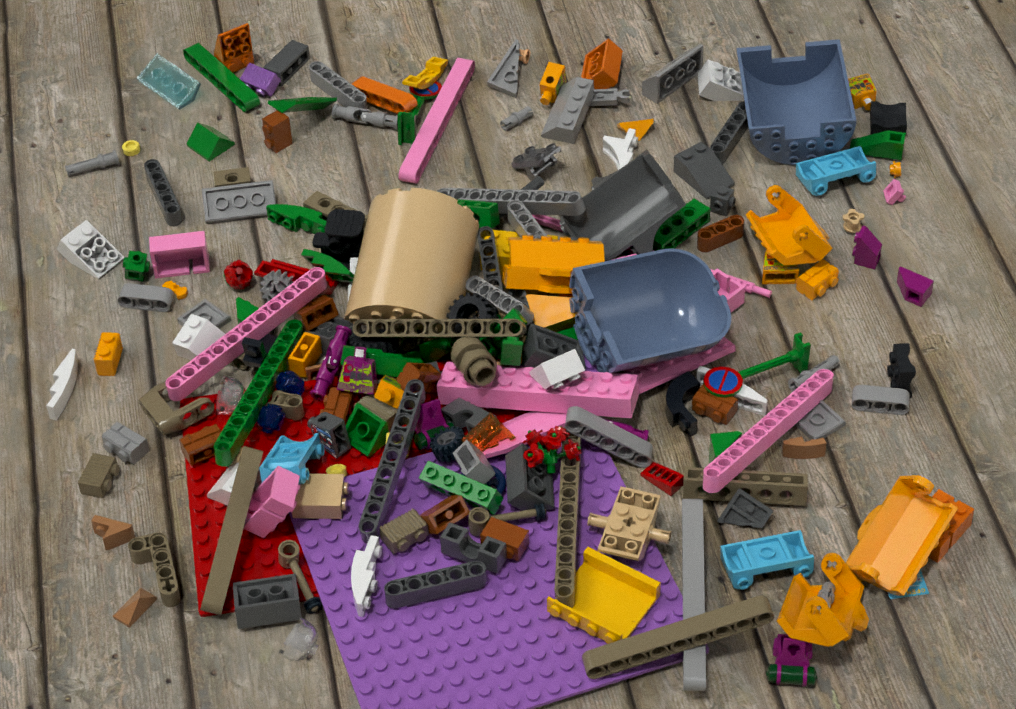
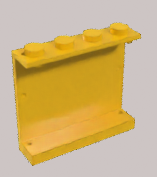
[547,547,661,644]

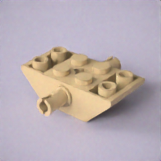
[587,486,672,561]

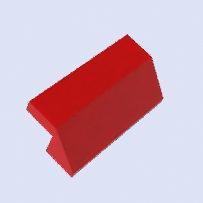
[254,259,339,295]

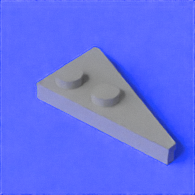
[487,39,520,98]

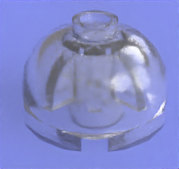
[216,376,245,416]
[279,617,319,661]

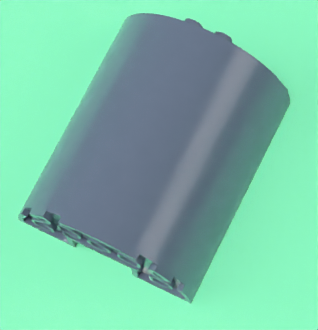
[736,39,857,165]

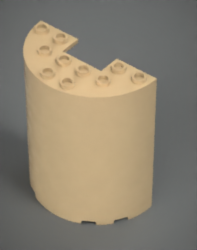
[344,188,479,342]

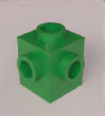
[123,250,150,282]

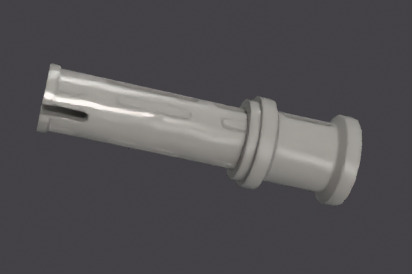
[65,150,120,177]
[788,355,840,392]

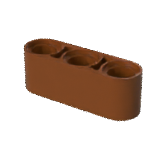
[697,215,744,252]

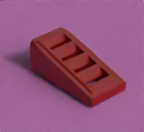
[640,462,684,496]

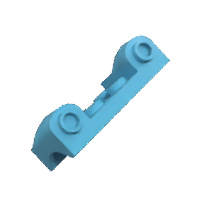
[796,146,876,196]
[259,433,324,485]
[720,530,814,590]

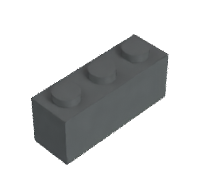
[263,40,310,87]

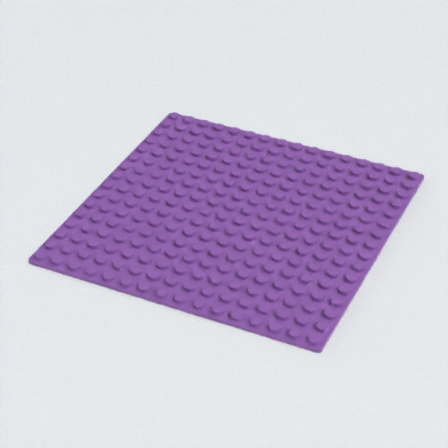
[289,438,709,709]

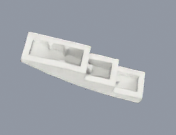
[46,348,79,421]
[697,366,768,416]

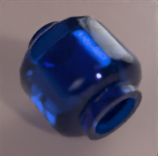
[276,370,305,396]
[257,403,286,434]

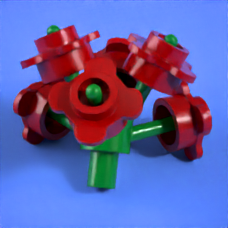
[522,426,581,473]

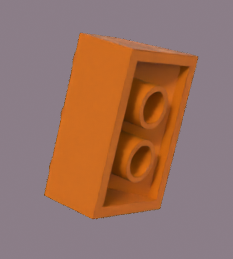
[581,38,623,89]

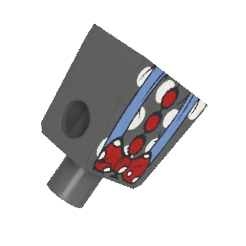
[307,412,351,459]

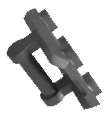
[511,143,561,181]

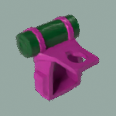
[410,399,456,451]
[766,634,817,687]

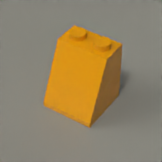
[526,294,576,332]

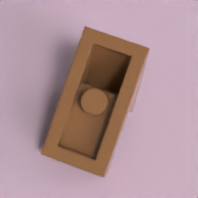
[91,515,135,550]

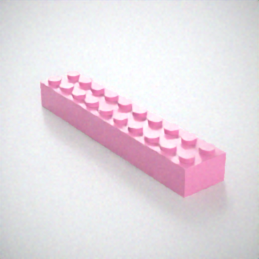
[437,362,639,418]

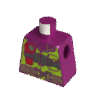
[337,347,378,395]

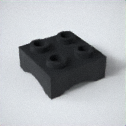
[870,101,907,135]
[887,343,916,398]

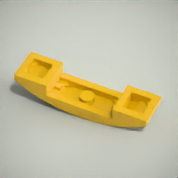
[402,56,448,89]

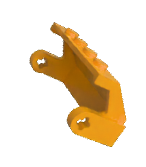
[746,185,833,266]
[502,235,605,294]
[845,475,958,596]
[777,553,869,647]

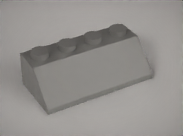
[642,44,703,104]
[541,77,595,144]

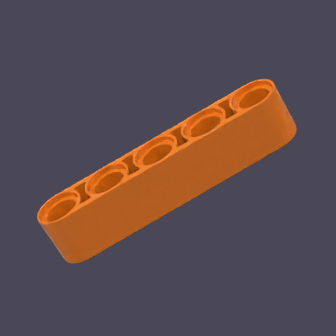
[352,76,418,114]

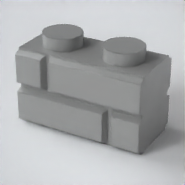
[102,422,149,465]

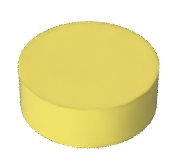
[122,140,140,156]
[326,464,347,477]

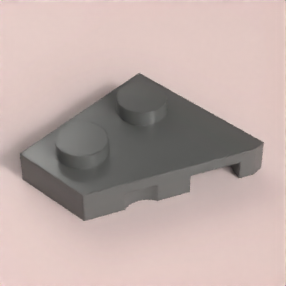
[717,488,774,528]

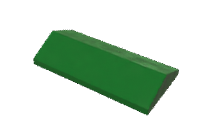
[268,97,337,113]

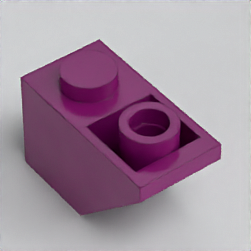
[852,226,882,270]
[897,266,934,307]

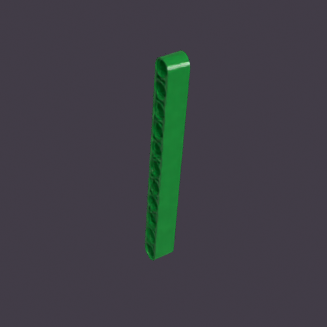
[214,320,303,466]

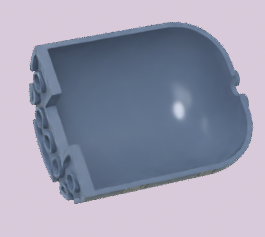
[569,248,731,373]

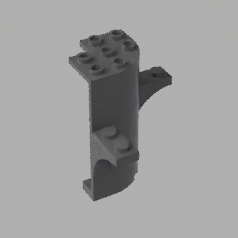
[559,150,686,261]

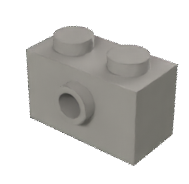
[453,440,496,484]

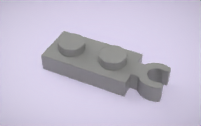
[590,88,630,106]

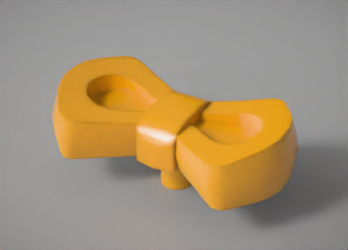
[162,281,188,300]

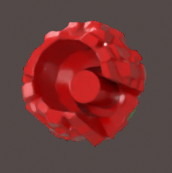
[224,259,253,290]

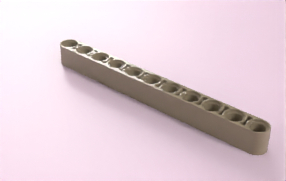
[554,427,581,608]

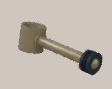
[468,503,546,536]
[278,540,323,614]

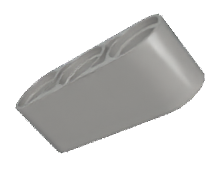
[117,283,174,312]
[851,385,910,415]

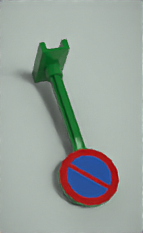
[397,81,442,145]
[704,332,811,397]

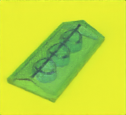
[136,53,201,110]

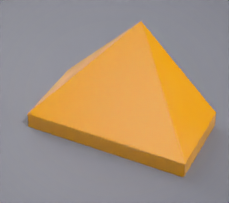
[617,119,654,141]

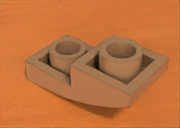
[782,436,827,459]

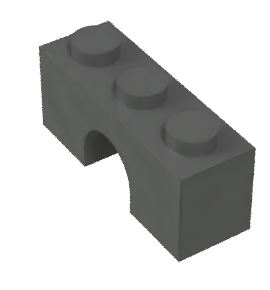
[441,398,500,444]
[440,522,507,574]

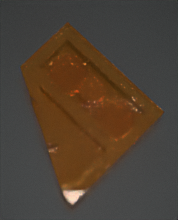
[461,412,516,452]

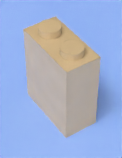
[292,474,349,519]

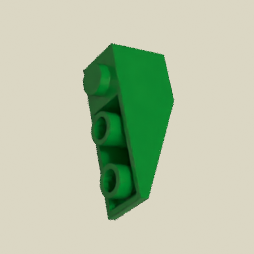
[849,130,906,160]

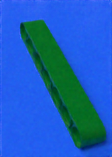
[183,43,260,112]

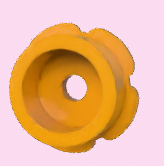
[889,161,901,178]

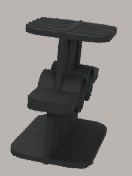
[312,209,365,271]

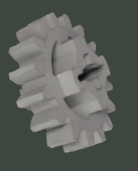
[260,270,293,303]

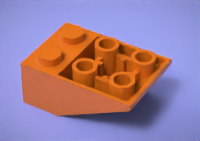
[214,23,254,73]

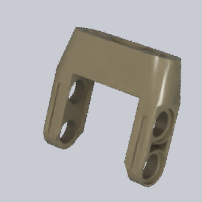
[138,380,214,435]

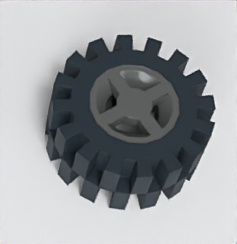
[429,426,467,462]

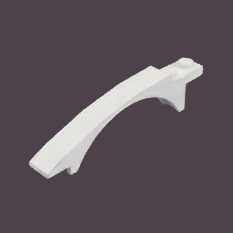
[603,128,638,170]

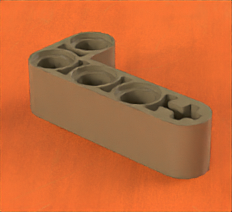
[128,532,181,607]

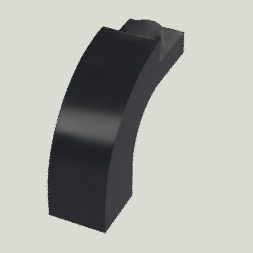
[241,334,278,369]
[665,371,700,437]

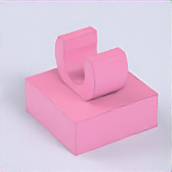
[883,179,906,205]

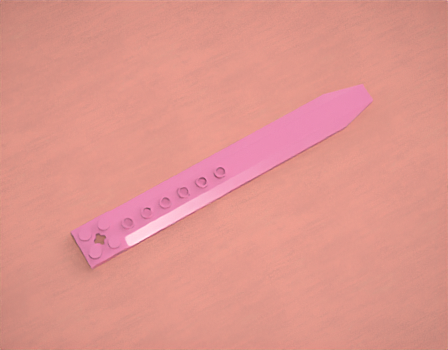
[470,337,735,459]

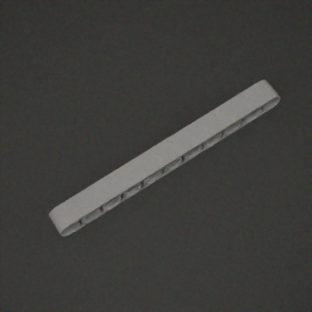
[682,499,706,691]

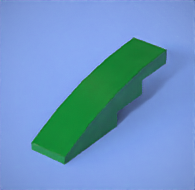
[301,249,354,283]
[341,345,423,377]

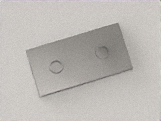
[202,180,276,224]

